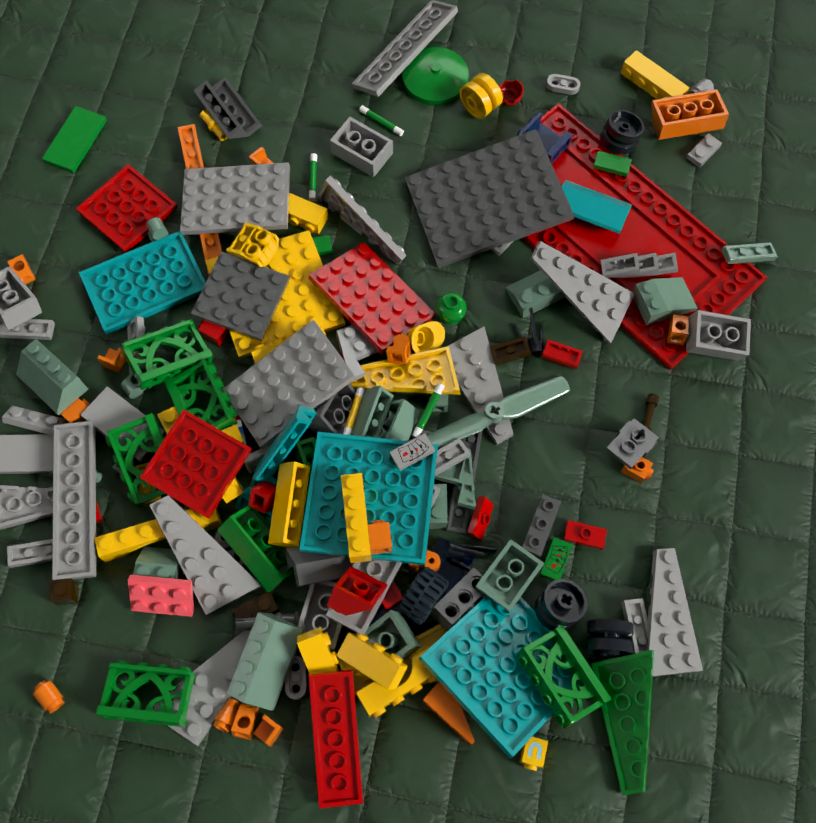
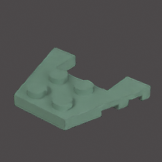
[434,445,476,510]

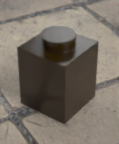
[50,579,79,605]

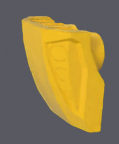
[226,222,279,267]

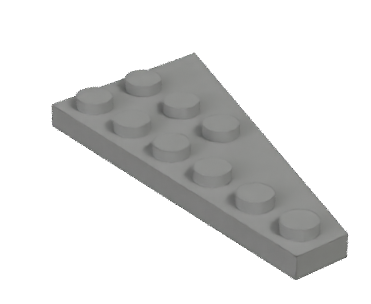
[317,176,407,265]
[530,241,635,343]
[449,327,513,445]
[646,548,703,677]
[154,630,251,746]

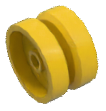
[460,73,503,119]

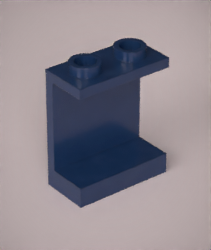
[517,112,573,164]

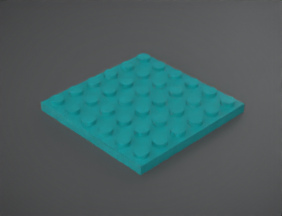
[299,432,438,565]
[419,596,580,759]

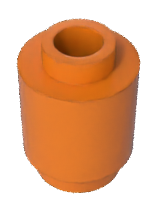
[33,680,65,714]

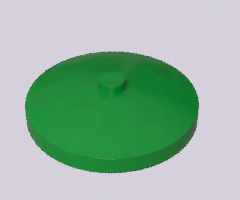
[402,47,469,105]

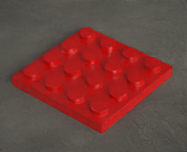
[76,164,178,253]
[140,409,252,519]

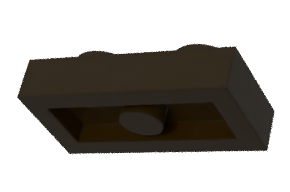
[490,336,531,366]
[232,592,279,618]

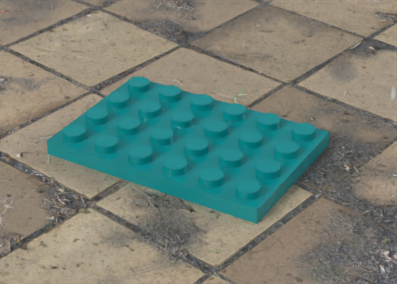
[79,231,206,335]

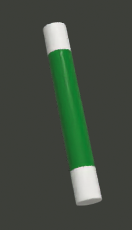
[359,105,404,136]
[308,153,317,202]
[412,383,445,437]

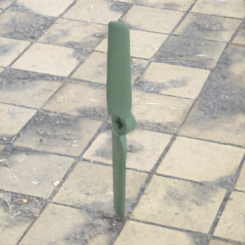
[427,376,570,448]

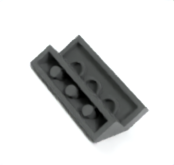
[193,77,262,139]
[285,546,354,587]

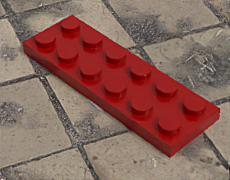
[309,670,363,808]

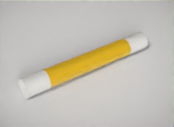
[343,387,365,435]

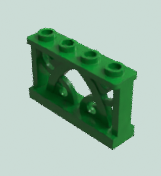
[121,319,213,390]
[164,358,238,430]
[106,413,166,505]
[517,625,611,729]
[96,660,196,727]

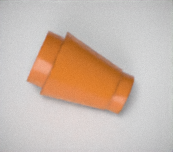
[213,698,240,733]

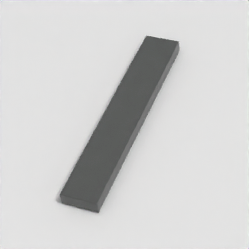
[446,430,483,535]

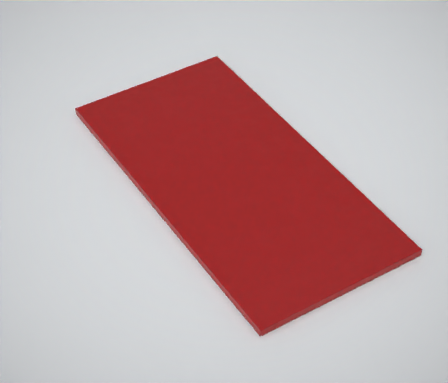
[522,103,768,370]

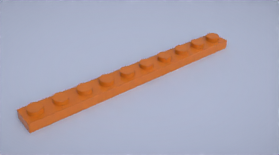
[178,124,222,275]

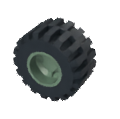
[399,567,449,625]

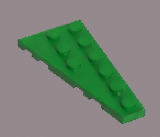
[591,650,654,796]

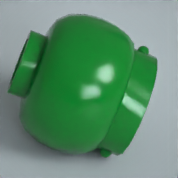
[435,292,467,325]

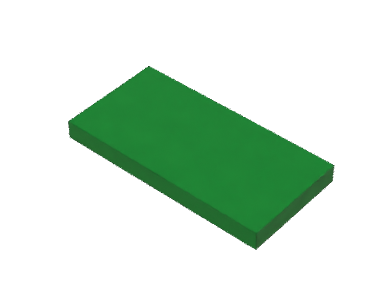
[42,106,107,173]

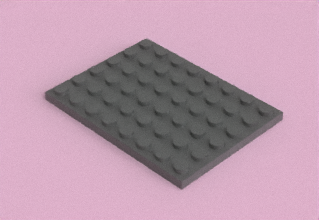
[405,129,574,268]

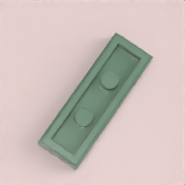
[721,242,778,264]

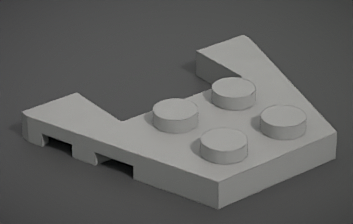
[336,325,412,383]

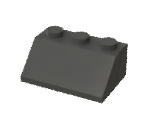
[309,383,356,434]

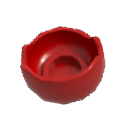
[499,79,524,106]

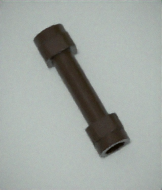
[642,393,659,431]

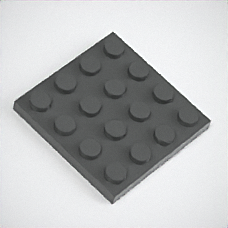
[191,251,290,342]

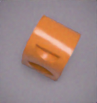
[7,254,36,285]
[667,314,689,345]
[386,334,411,364]
[409,550,441,572]
[231,703,259,740]

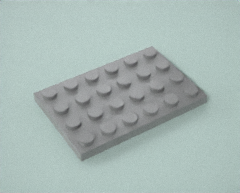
[180,162,290,235]
[222,319,356,449]

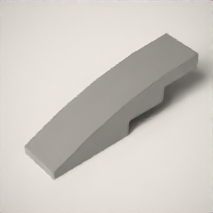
[601,253,678,278]

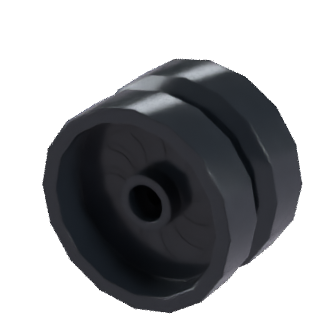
[600,109,645,155]
[535,579,587,631]
[586,619,634,656]

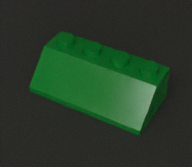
[217,506,294,593]

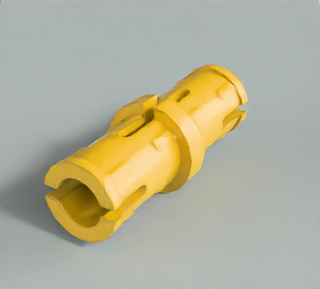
[200,109,228,141]

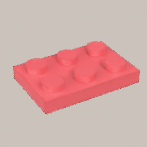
[128,575,194,617]

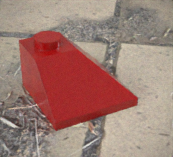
[327,566,388,616]

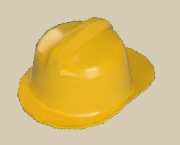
[408,321,445,353]

